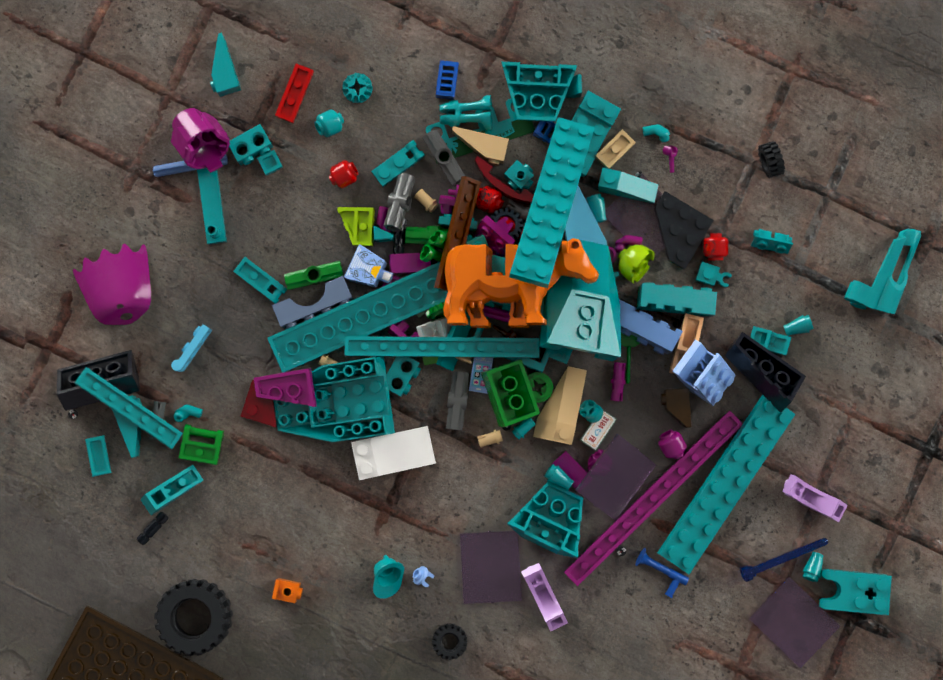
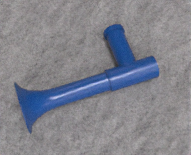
[635,548,689,598]

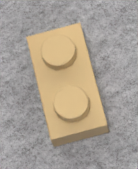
[595,129,636,169]

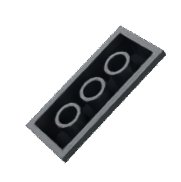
[57,350,140,411]

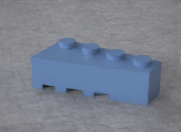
[619,299,683,355]

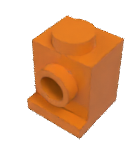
[272,578,303,603]

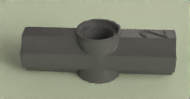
[423,129,465,186]
[383,173,415,232]
[446,371,469,430]

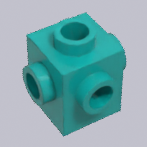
[504,160,534,192]

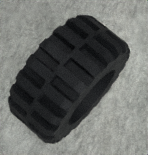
[154,579,233,656]

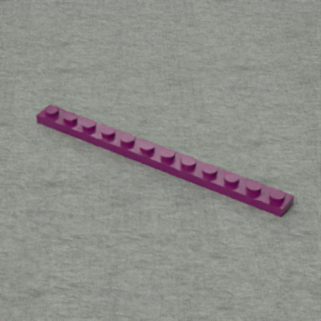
[564,410,743,586]

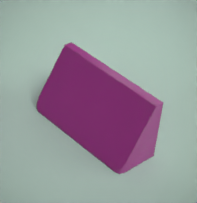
[552,451,593,492]

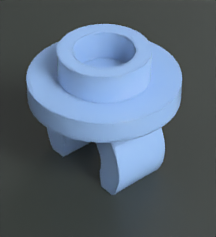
[413,566,434,587]

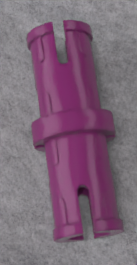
[610,362,626,401]

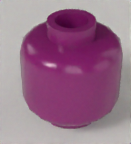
[658,430,687,459]

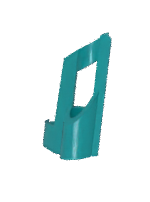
[844,229,921,314]

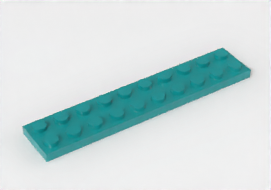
[509,117,595,289]
[267,262,448,373]
[657,394,795,574]

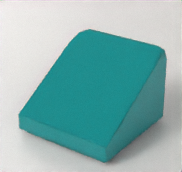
[566,74,582,98]
[373,226,394,243]

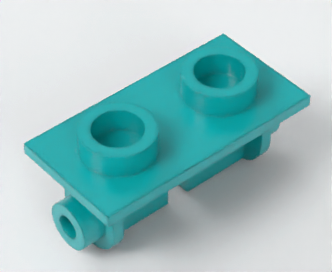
[751,229,793,254]

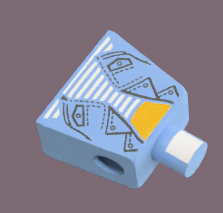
[344,244,393,287]

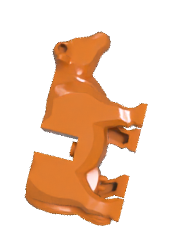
[443,238,599,328]

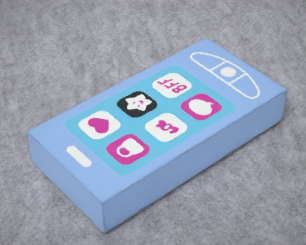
[469,357,493,394]

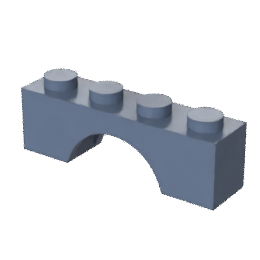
[272,276,353,329]

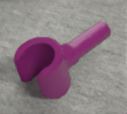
[663,145,678,173]

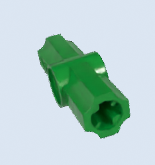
[405,226,448,247]
[284,261,344,291]

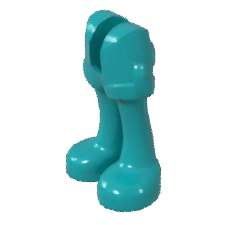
[439,95,493,130]

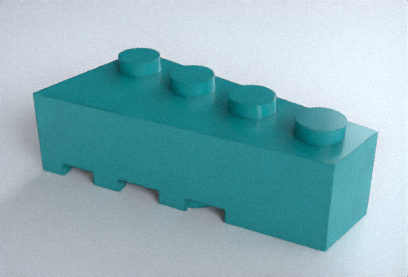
[636,282,717,317]

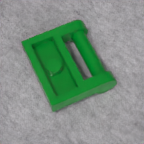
[179,424,224,465]

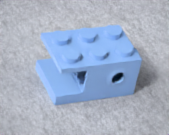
[673,339,736,406]

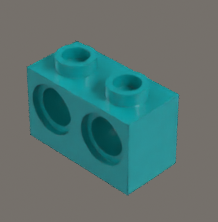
[229,124,273,165]
[387,357,421,397]

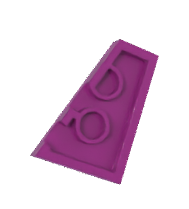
[254,368,317,407]

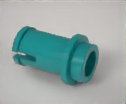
[511,418,536,440]

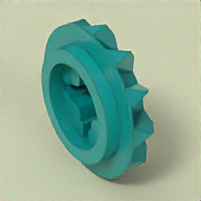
[342,73,373,103]

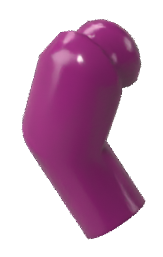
[376,206,392,233]
[615,235,643,252]

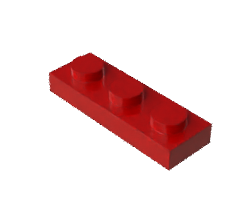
[275,63,314,124]

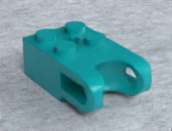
[819,569,892,615]

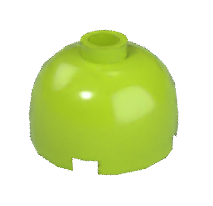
[618,245,655,284]

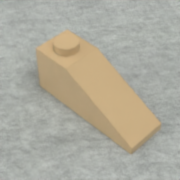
[452,126,509,166]

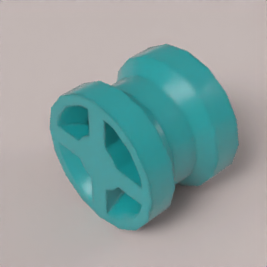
[579,400,603,423]

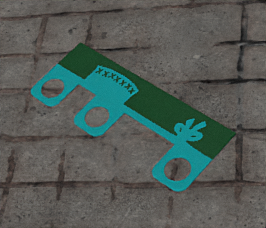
[426,98,535,164]

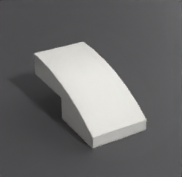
[416,316,451,337]

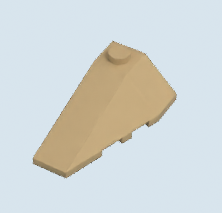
[533,366,587,445]

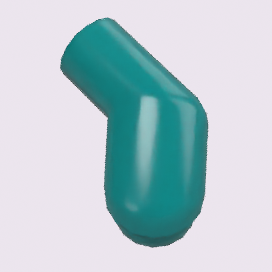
[642,124,670,142]
[174,404,203,422]

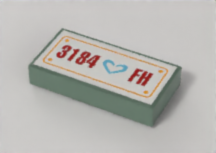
[580,410,617,451]

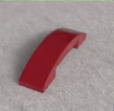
[475,156,534,205]

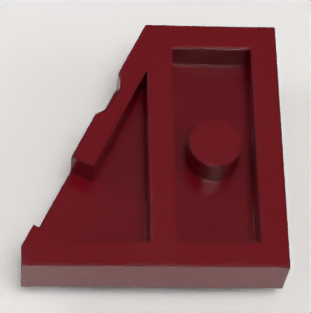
[241,380,277,427]

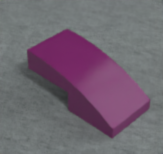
[389,253,431,274]

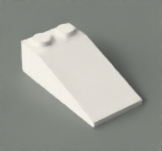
[351,426,436,480]

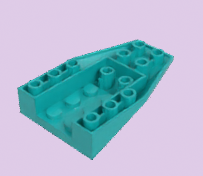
[539,238,621,361]
[274,357,395,442]

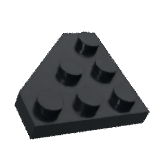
[654,191,714,270]

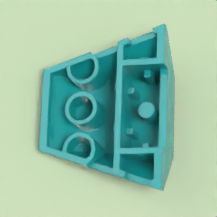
[501,61,577,122]
[507,482,583,558]

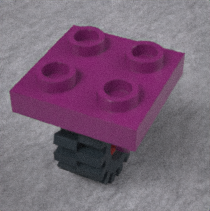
[473,208,523,257]

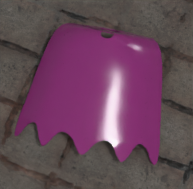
[73,244,151,325]

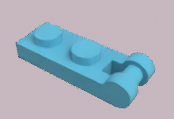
[171,325,212,372]

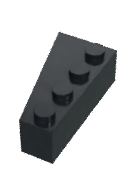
[725,332,806,413]

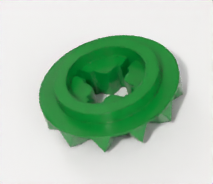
[426,302,445,320]
[527,372,553,403]

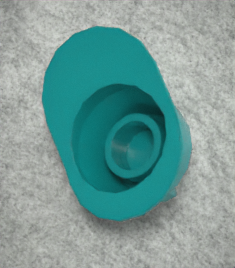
[373,555,405,599]

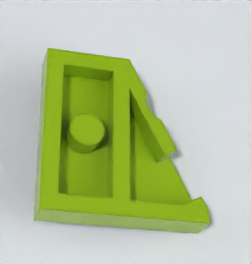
[337,207,375,246]

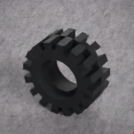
[758,141,785,178]
[432,623,467,660]

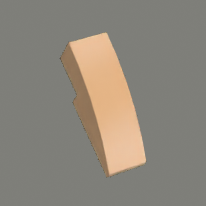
[669,313,704,374]

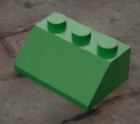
[480,359,540,427]

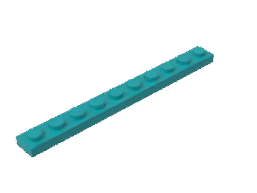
[345,336,539,358]

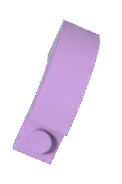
[782,474,848,522]
[521,563,568,631]

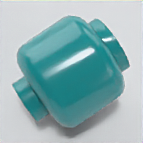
[314,109,344,138]

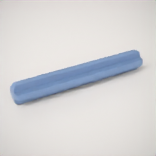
[153,154,228,177]

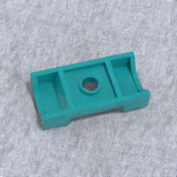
[571,90,621,177]

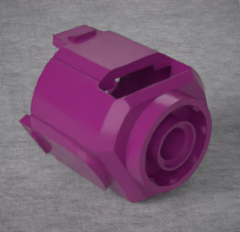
[171,108,230,173]

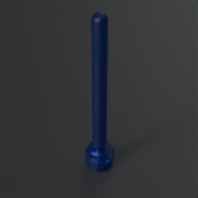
[740,538,828,582]

